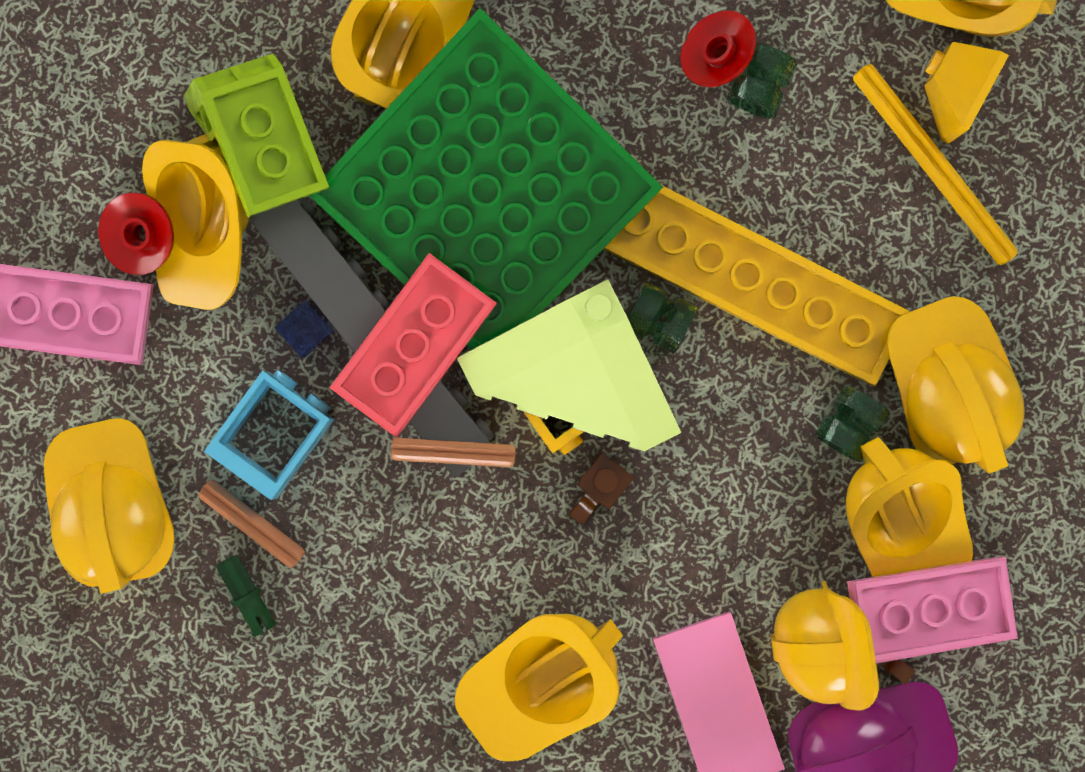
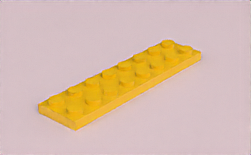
[604,185,910,386]

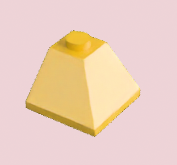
[924,42,1009,144]

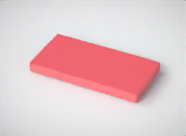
[329,253,497,438]

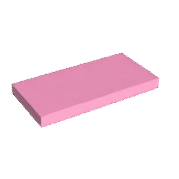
[0,264,154,365]
[847,556,1018,663]
[653,611,785,772]

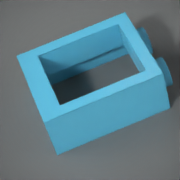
[204,369,335,500]

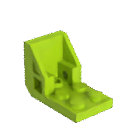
[184,54,329,217]

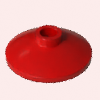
[680,10,756,87]
[98,193,174,275]

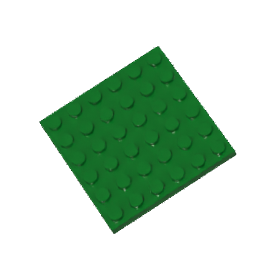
[309,8,663,349]

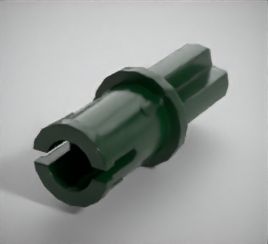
[217,555,277,637]

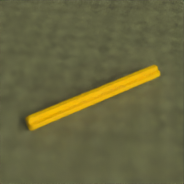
[853,64,1018,265]

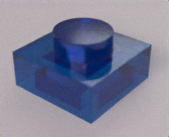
[274,300,334,359]

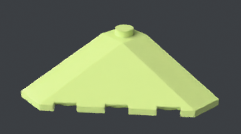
[457,280,681,451]

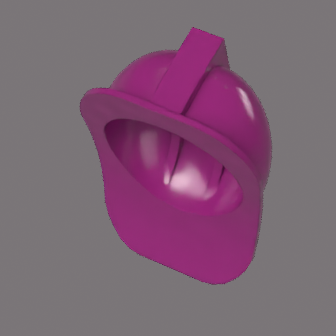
[787,681,958,772]

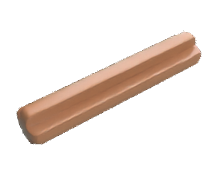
[391,438,516,467]
[198,480,305,568]

